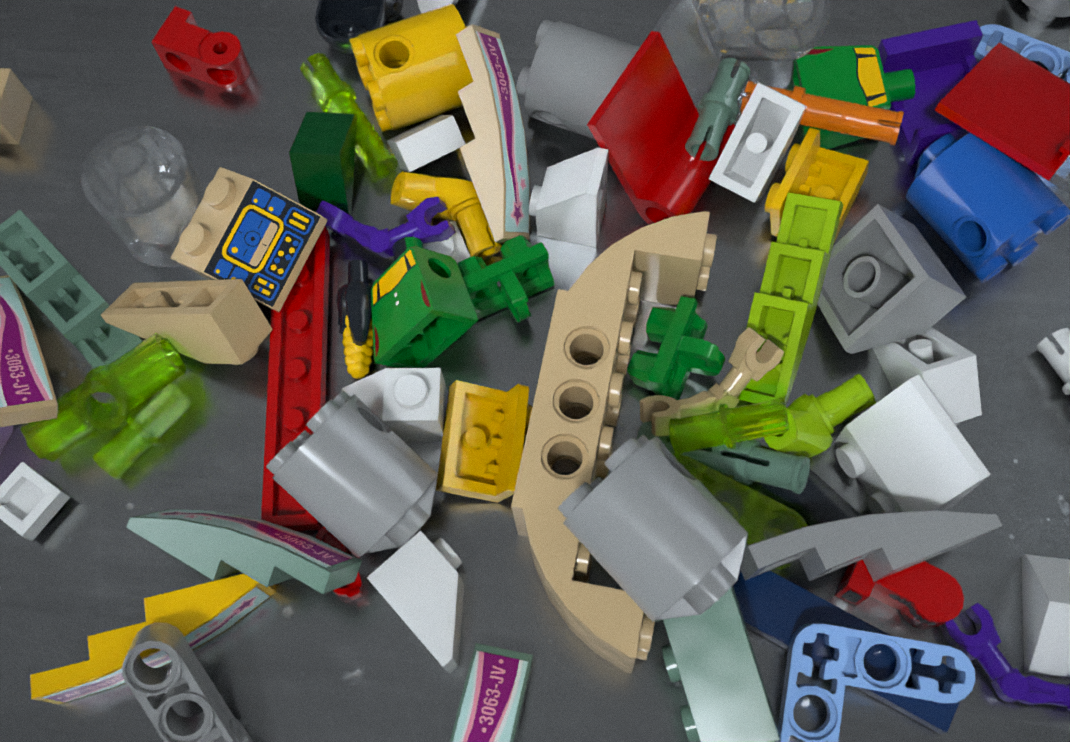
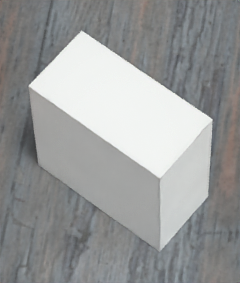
[387,115,466,172]

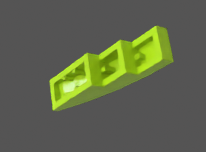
[737,192,844,410]

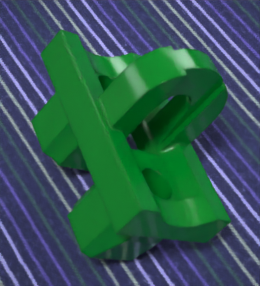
[457,235,555,323]
[627,296,725,400]

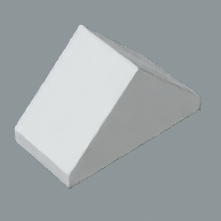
[1021,554,1070,679]

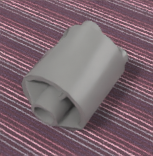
[516,20,640,140]
[266,390,438,558]
[558,434,748,622]

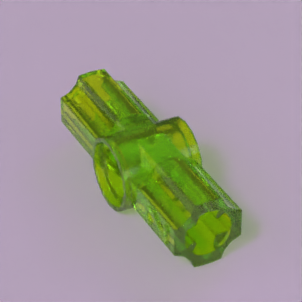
[20,332,186,463]

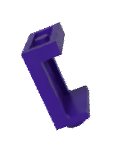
[878,20,984,165]

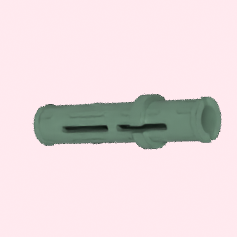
[637,421,810,494]

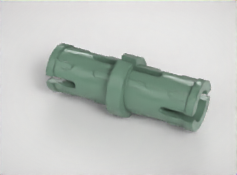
[685,58,751,161]

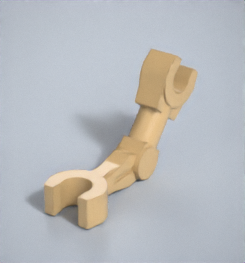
[640,327,784,437]

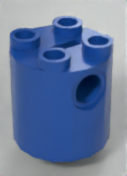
[906,133,1070,283]

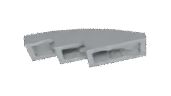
[740,510,1003,581]

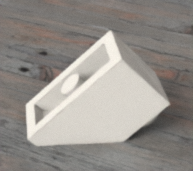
[709,82,807,203]
[529,148,608,247]
[873,327,982,426]
[341,368,448,442]
[367,530,464,674]

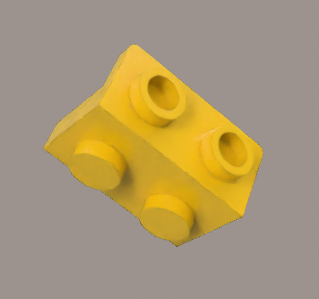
[765,127,869,242]
[436,380,532,503]

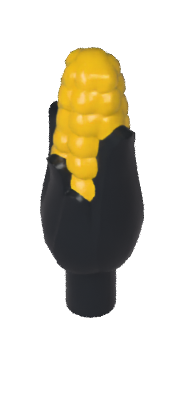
[336,260,373,379]

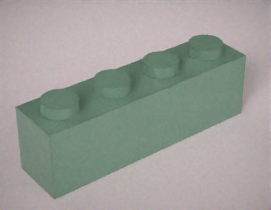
[655,586,780,742]

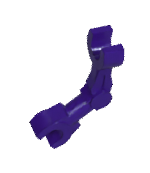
[316,197,456,258]
[940,603,1070,712]

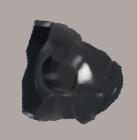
[315,0,403,53]

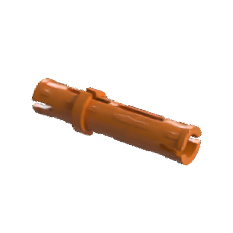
[740,81,904,145]

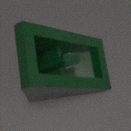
[289,112,357,215]

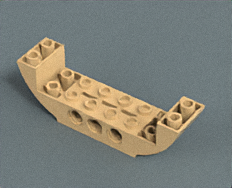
[511,211,717,673]

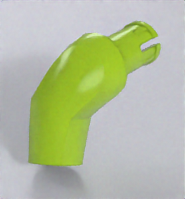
[763,374,876,458]

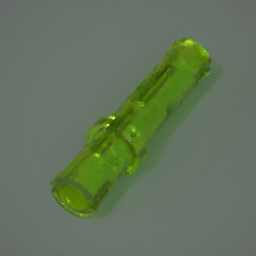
[300,53,398,180]

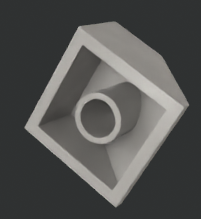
[817,204,966,354]

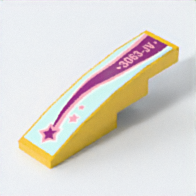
[30,574,276,705]

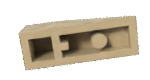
[101,279,273,365]

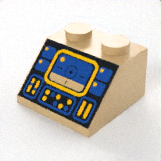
[171,167,328,312]

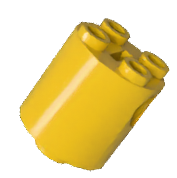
[349,3,480,132]

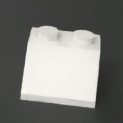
[834,374,991,514]

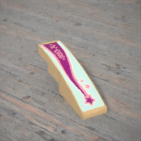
[456,24,530,243]
[0,275,58,427]

